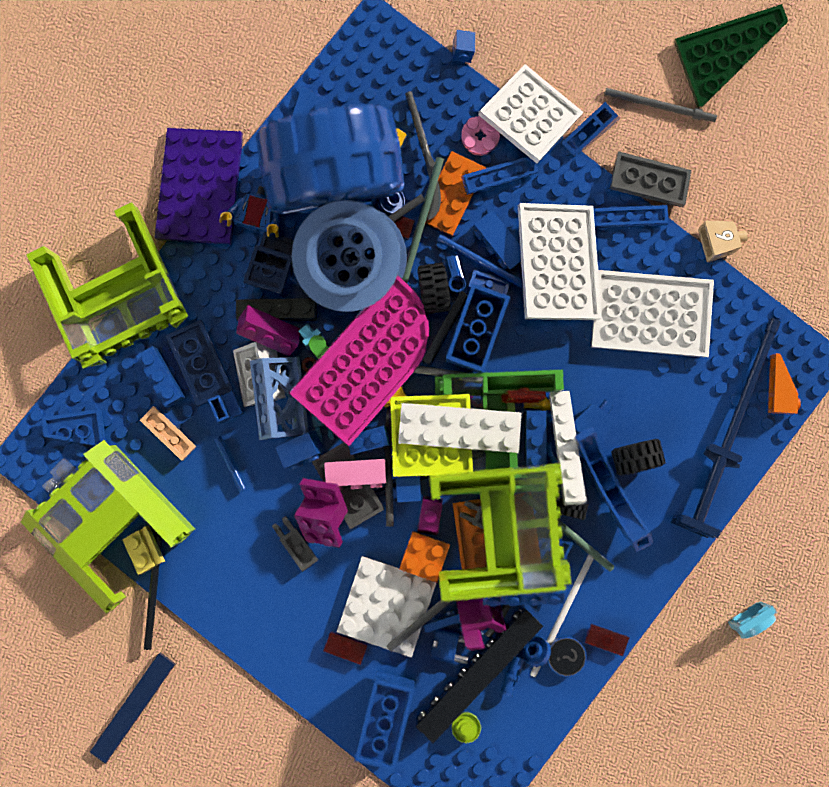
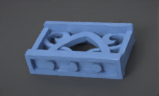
[250,357,309,440]

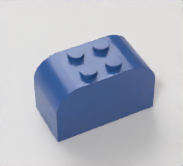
[445,283,510,373]

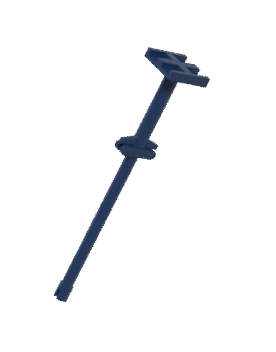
[671,318,781,538]

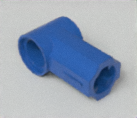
[441,256,466,297]

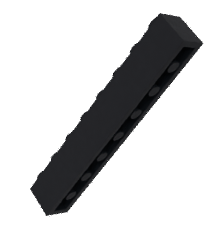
[416,607,543,743]

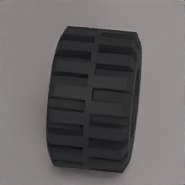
[417,262,451,315]
[611,439,666,476]

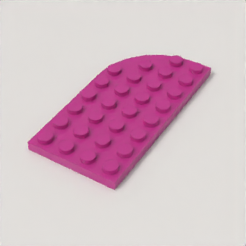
[289,276,429,446]

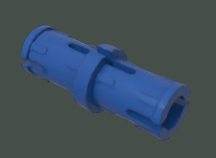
[500,655,525,698]

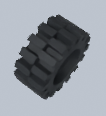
[556,498,588,520]

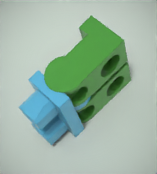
[299,324,328,359]

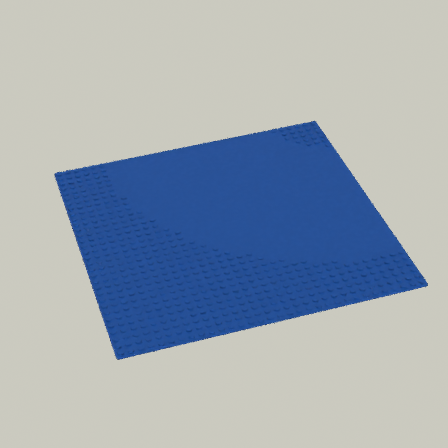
[0,0,829,787]

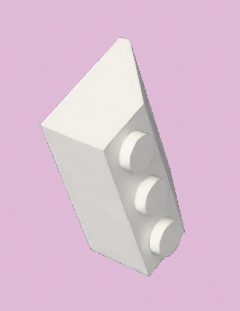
[233,342,286,407]

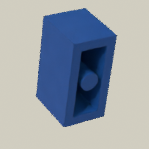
[349,426,392,455]
[275,430,325,470]

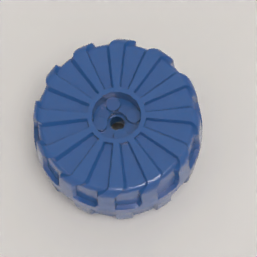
[257,105,404,214]

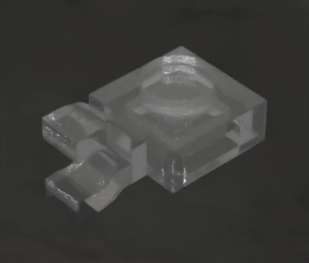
[42,458,78,492]

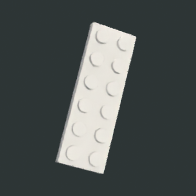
[398,403,521,453]

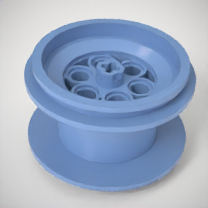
[292,201,407,311]

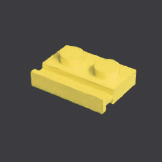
[122,526,165,575]

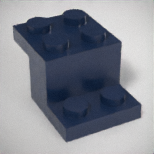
[243,231,294,295]

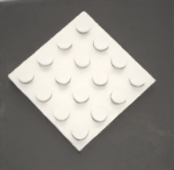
[478,65,583,163]
[337,556,436,657]

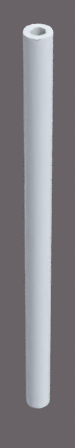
[530,555,594,678]

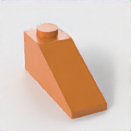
[768,353,801,415]

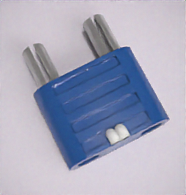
[430,628,468,664]

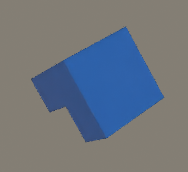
[208,391,244,424]

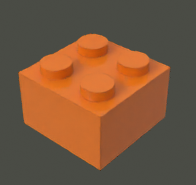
[399,531,450,583]

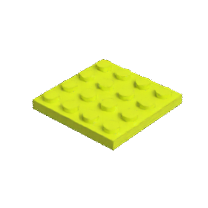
[391,394,473,477]

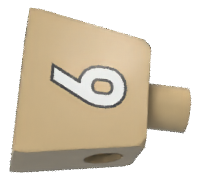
[698,221,748,262]

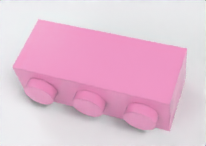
[325,459,386,490]

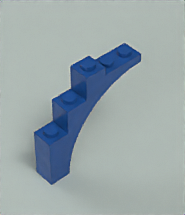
[574,427,653,552]

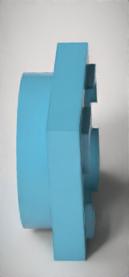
[728,601,777,639]

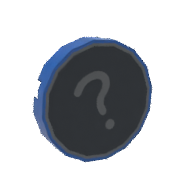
[547,636,587,677]

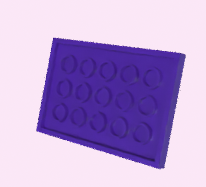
[155,128,243,245]

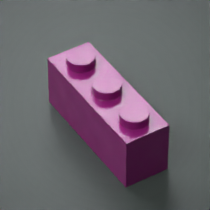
[237,305,300,356]

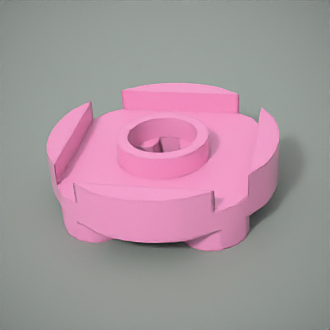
[461,116,500,156]

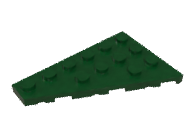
[673,4,788,109]

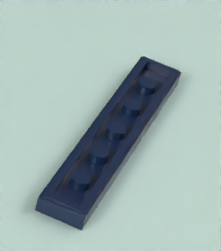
[90,652,176,764]

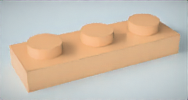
[140,406,197,461]

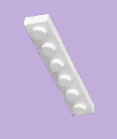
[549,391,586,505]

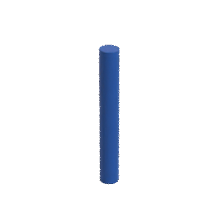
[214,436,247,492]

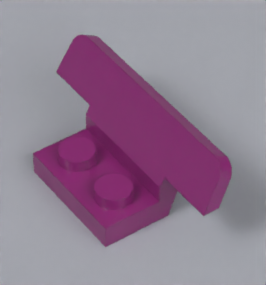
[456,598,506,650]

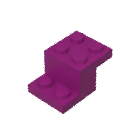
[295,478,348,548]

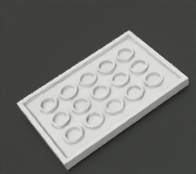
[518,203,602,320]
[591,270,714,358]

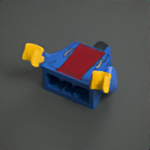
[220,186,281,237]

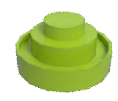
[451,712,481,743]

